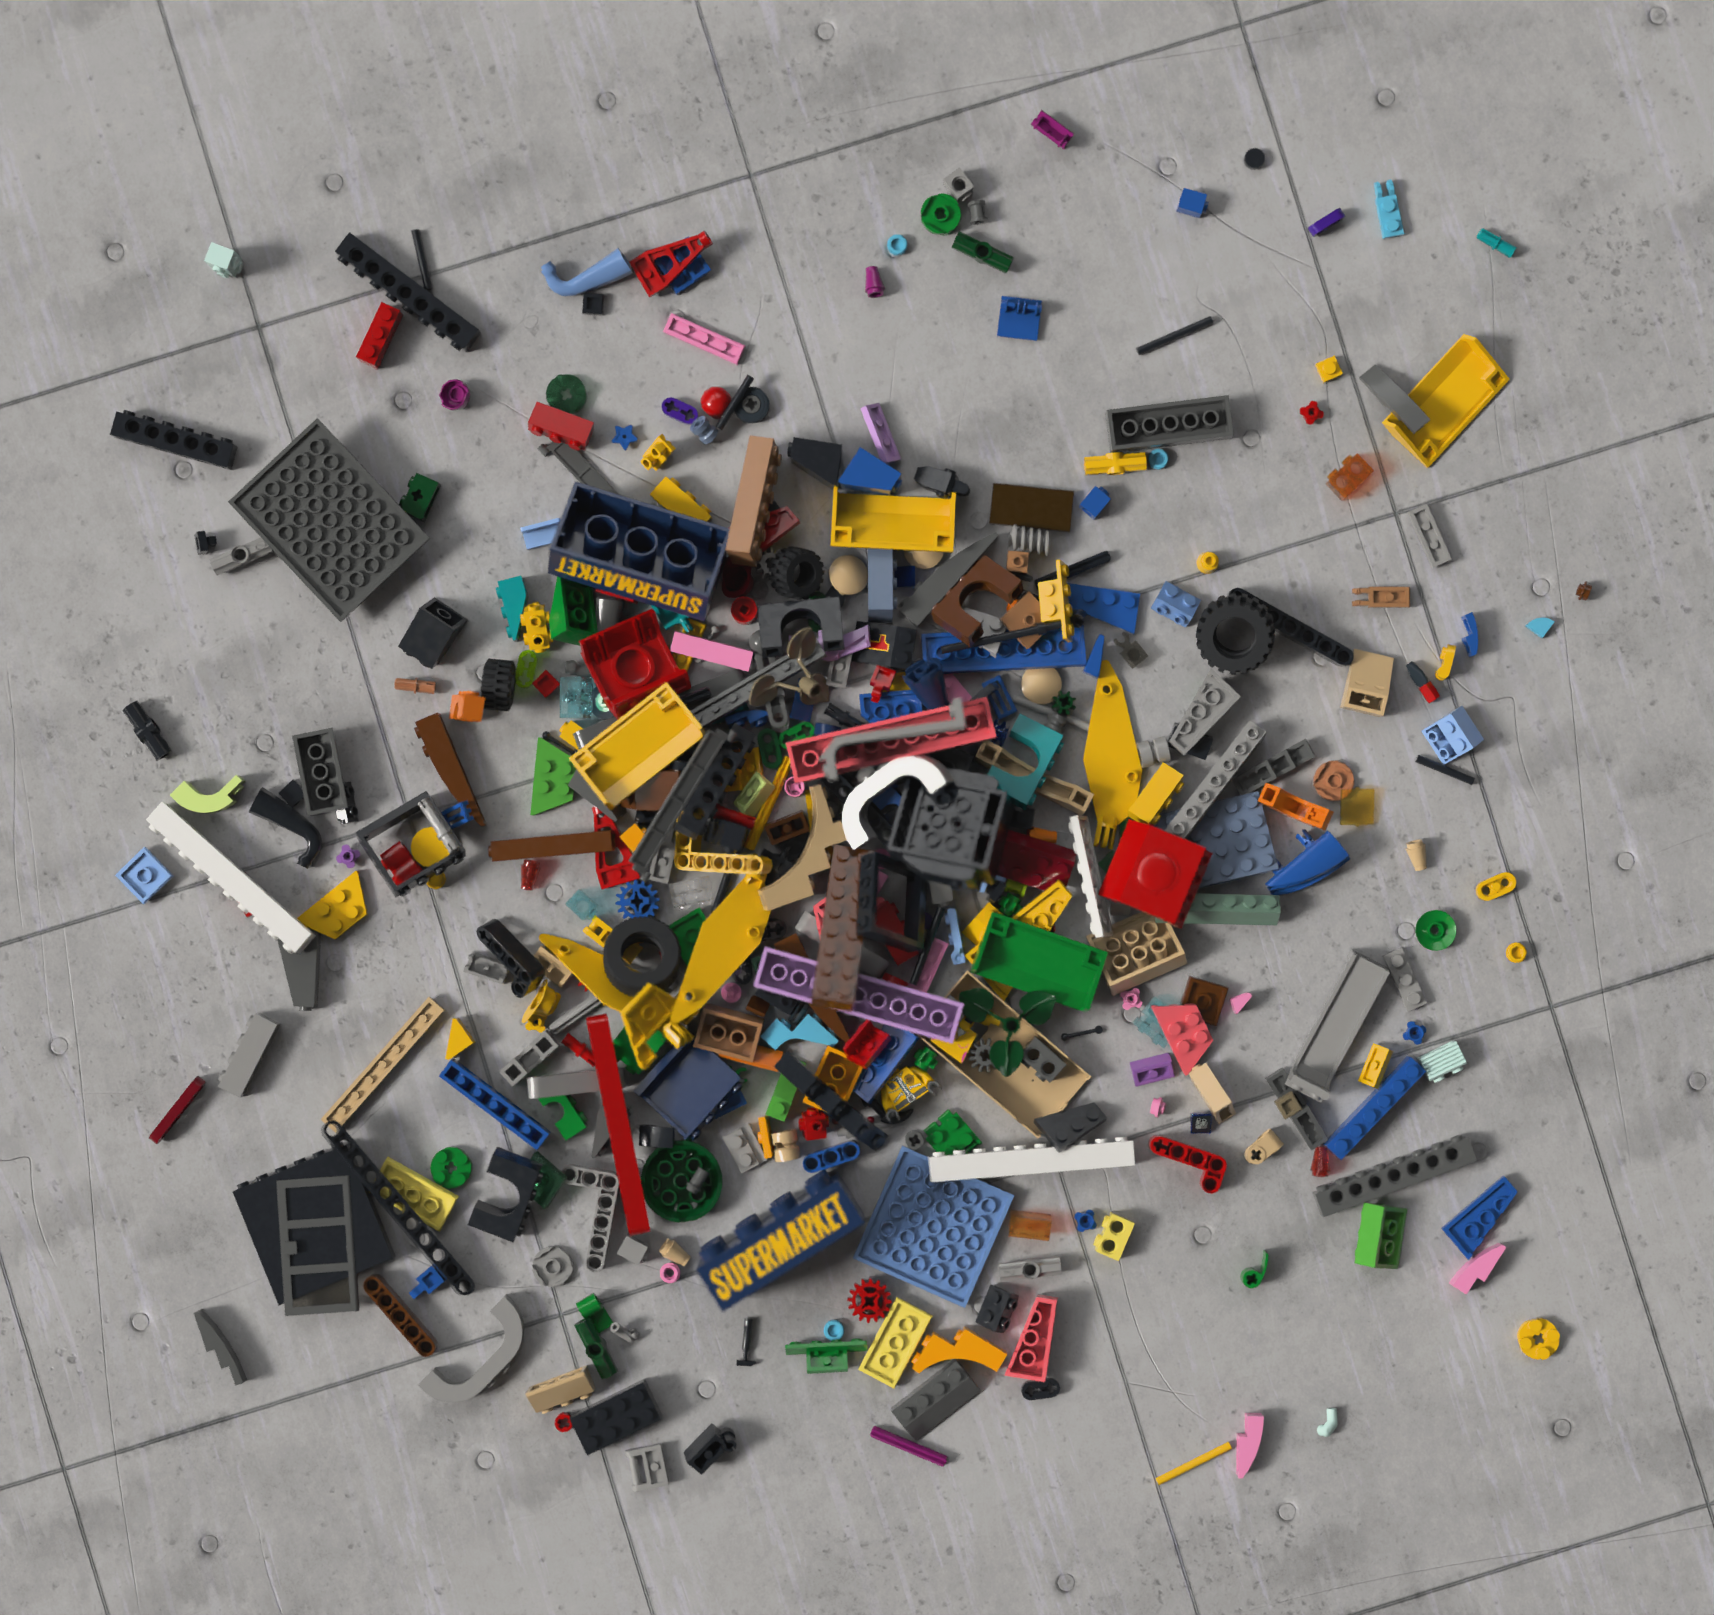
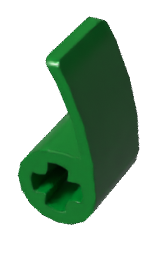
[1240,1250,1268,1288]
[576,1293,613,1333]

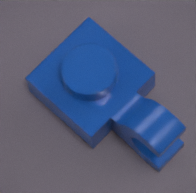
[409,1265,445,1299]

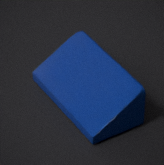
[790,678,814,722]

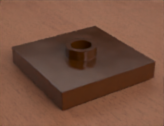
[1180,976,1229,1026]

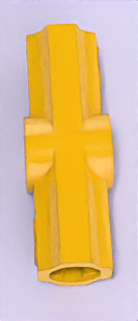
[1084,452,1147,475]

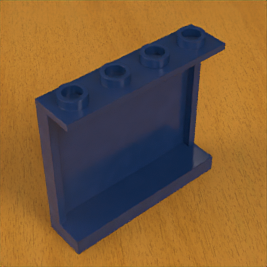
[633,1030,744,1142]

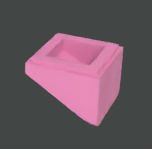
[1229,992,1252,1014]

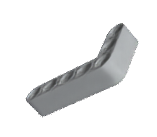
[560,1164,619,1272]

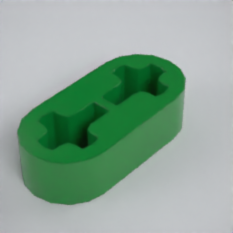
[778,721,814,749]

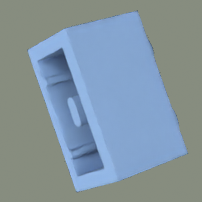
[1422,706,1484,765]

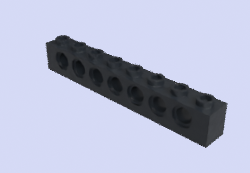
[335,232,481,352]

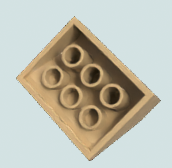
[1086,912,1187,996]

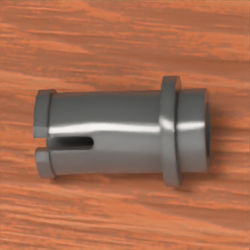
[686,1167,710,1195]

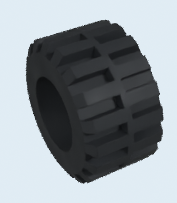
[769,546,825,600]
[481,658,516,712]

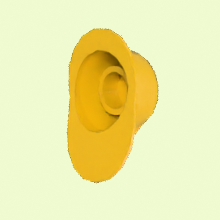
[522,980,561,1023]

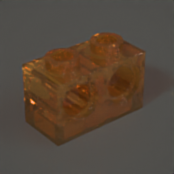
[1325,453,1374,501]

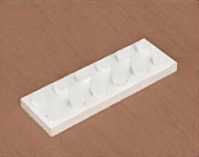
[1069,815,1114,938]

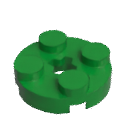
[921,193,961,236]
[430,1147,472,1188]

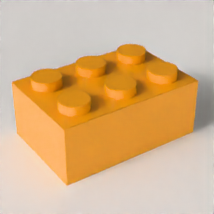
[803,1045,863,1111]

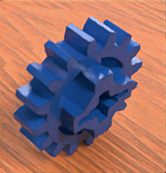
[615,879,660,919]

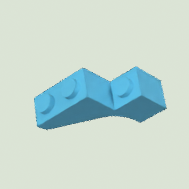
[760,1013,839,1050]

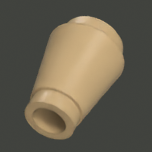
[1405,839,1427,871]
[659,1238,690,1266]

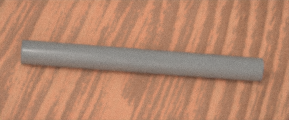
[1013,695,1089,731]

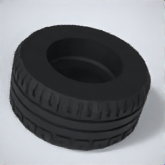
[603,916,682,997]

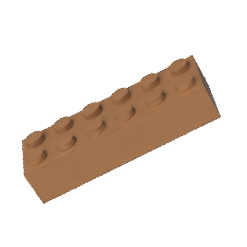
[726,436,782,567]

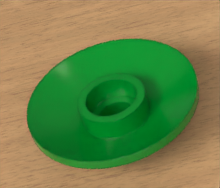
[1415,910,1456,951]

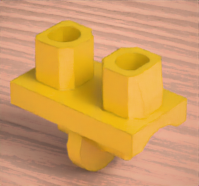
[640,434,676,471]

